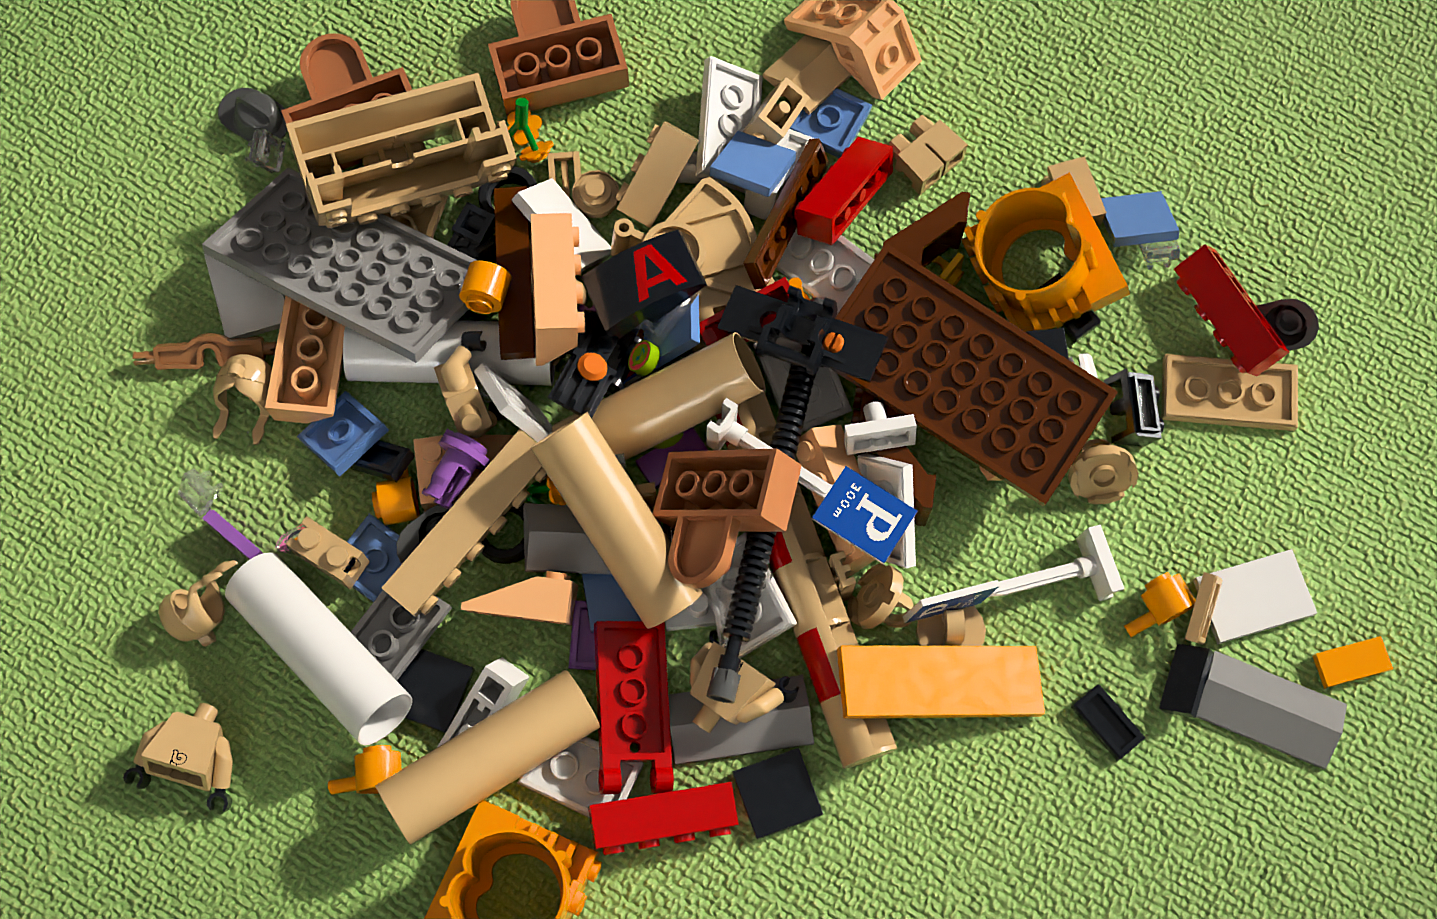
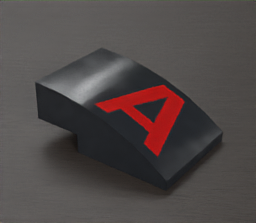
[581,230,707,338]

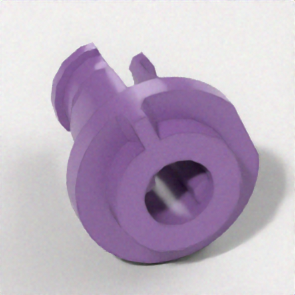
[422,429,491,509]

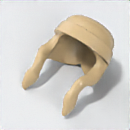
[213,354,272,445]
[158,560,238,647]

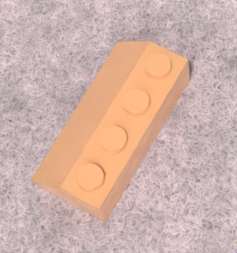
[531,213,585,366]
[265,295,345,424]
[795,424,875,576]

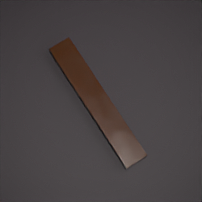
[743,138,829,289]
[494,186,535,360]

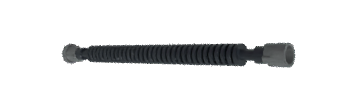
[706,298,824,704]

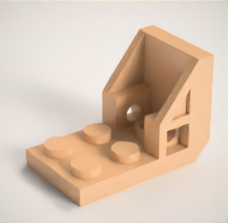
[784,0,922,100]

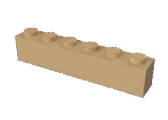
[382,429,547,617]

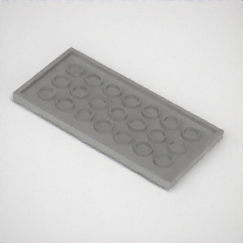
[202,168,478,363]

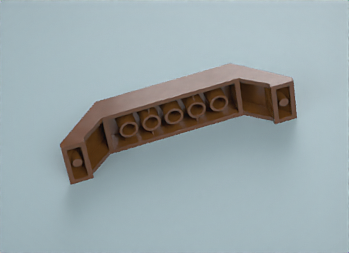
[851,191,970,527]

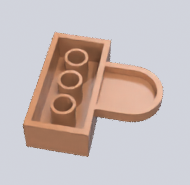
[488,0,629,116]
[281,33,412,170]
[653,448,802,589]

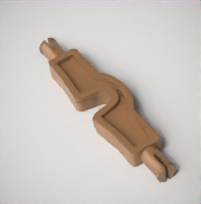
[133,333,277,370]

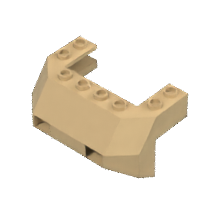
[286,73,517,228]

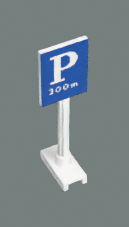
[706,398,918,565]
[903,525,1124,623]

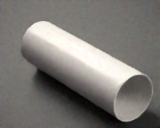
[343,320,555,386]
[225,553,412,745]

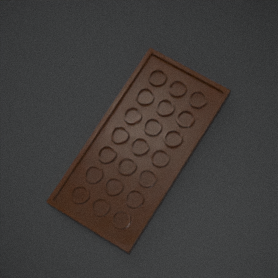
[811,243,1118,507]

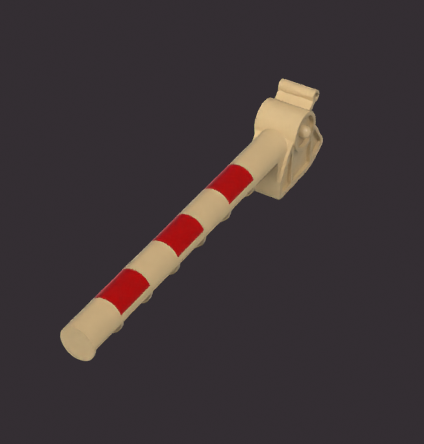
[610,177,897,769]

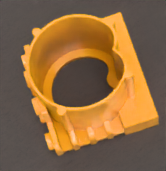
[961,172,1130,332]
[424,800,602,919]

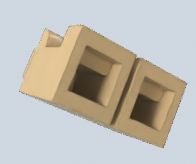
[889,115,968,195]

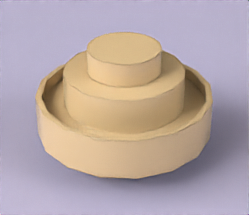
[572,170,619,218]

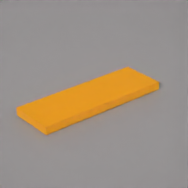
[837,645,1045,719]

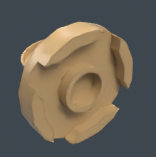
[1068,439,1139,504]
[847,563,914,630]
[915,606,986,646]

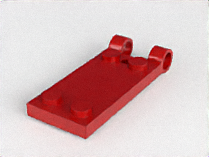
[594,621,674,795]

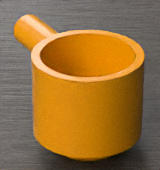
[459,260,511,314]
[372,467,420,526]
[1124,572,1196,637]
[328,745,402,794]

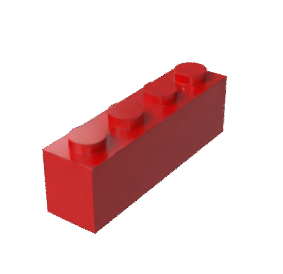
[794,136,893,245]
[1174,244,1290,376]
[588,782,739,855]

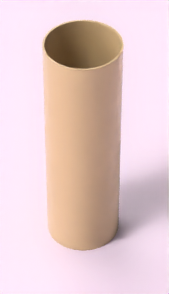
[552,332,765,463]
[531,412,703,629]
[375,670,600,845]

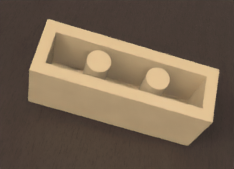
[615,121,699,228]

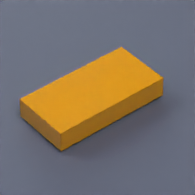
[1312,636,1393,689]

